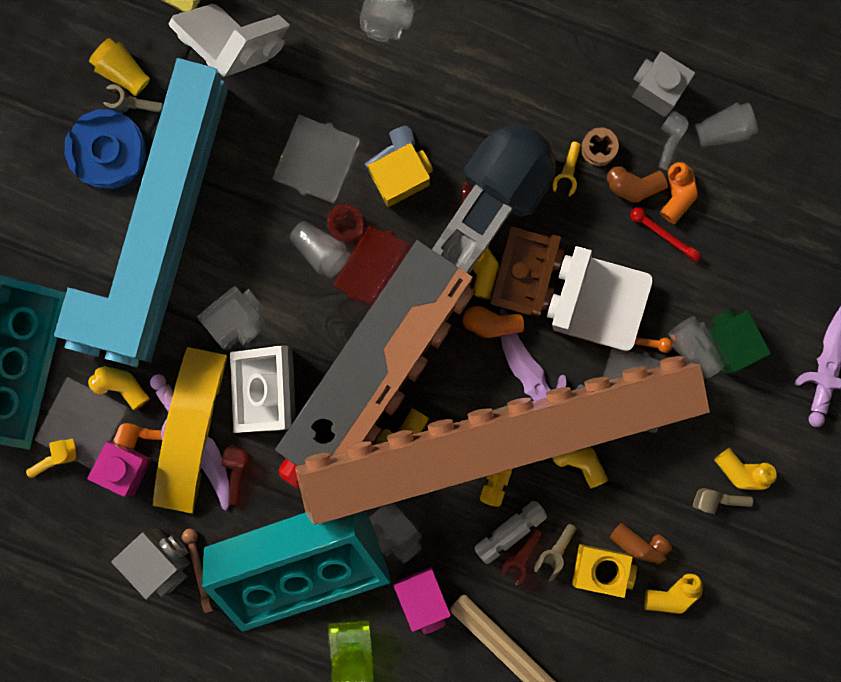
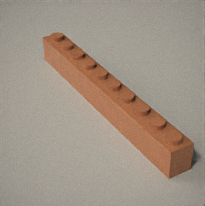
[295,356,710,525]

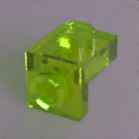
[328,621,373,682]

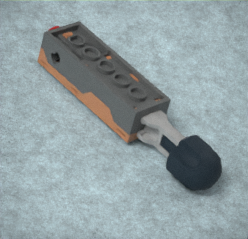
[275,125,556,490]

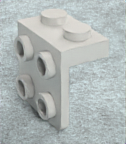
[169,4,290,77]
[547,246,652,351]

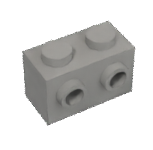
[111,528,191,599]

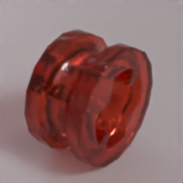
[327,204,364,243]

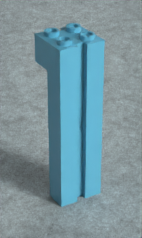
[54,58,228,367]

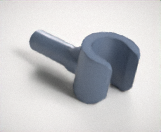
[365,126,415,170]

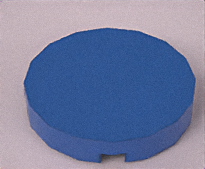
[64,109,146,189]

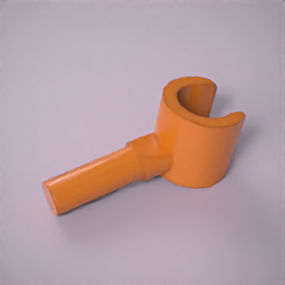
[114,423,162,449]

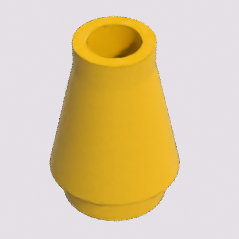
[89,38,151,96]

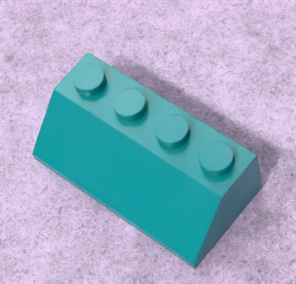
[0,275,66,450]
[202,511,390,632]

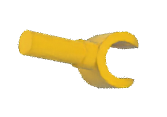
[552,142,581,196]
[26,438,77,478]

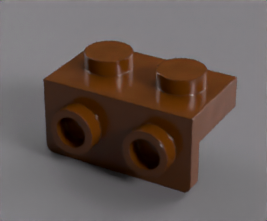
[489,227,565,318]

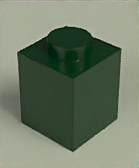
[704,308,771,374]

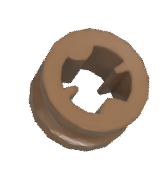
[581,127,619,167]

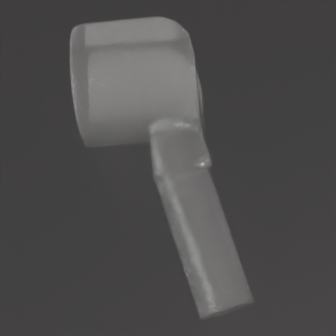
[658,111,688,170]

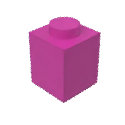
[87,441,152,497]
[393,566,451,634]

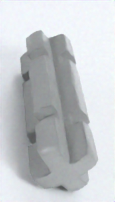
[475,501,547,564]

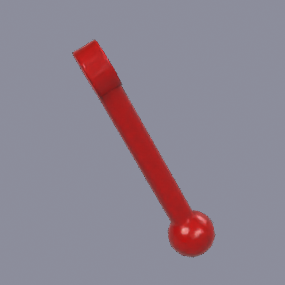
[630,207,702,263]

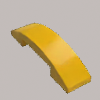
[153,347,227,514]

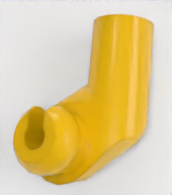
[88,366,150,411]
[552,447,608,489]

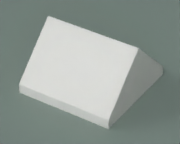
[230,346,296,433]

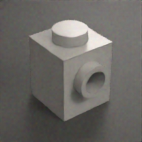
[632,51,695,118]

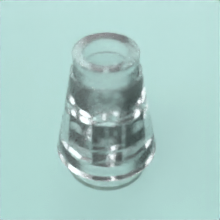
[695,102,758,148]
[290,221,350,278]
[668,316,724,379]

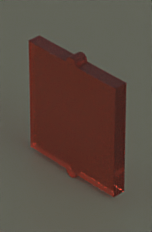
[333,226,412,306]

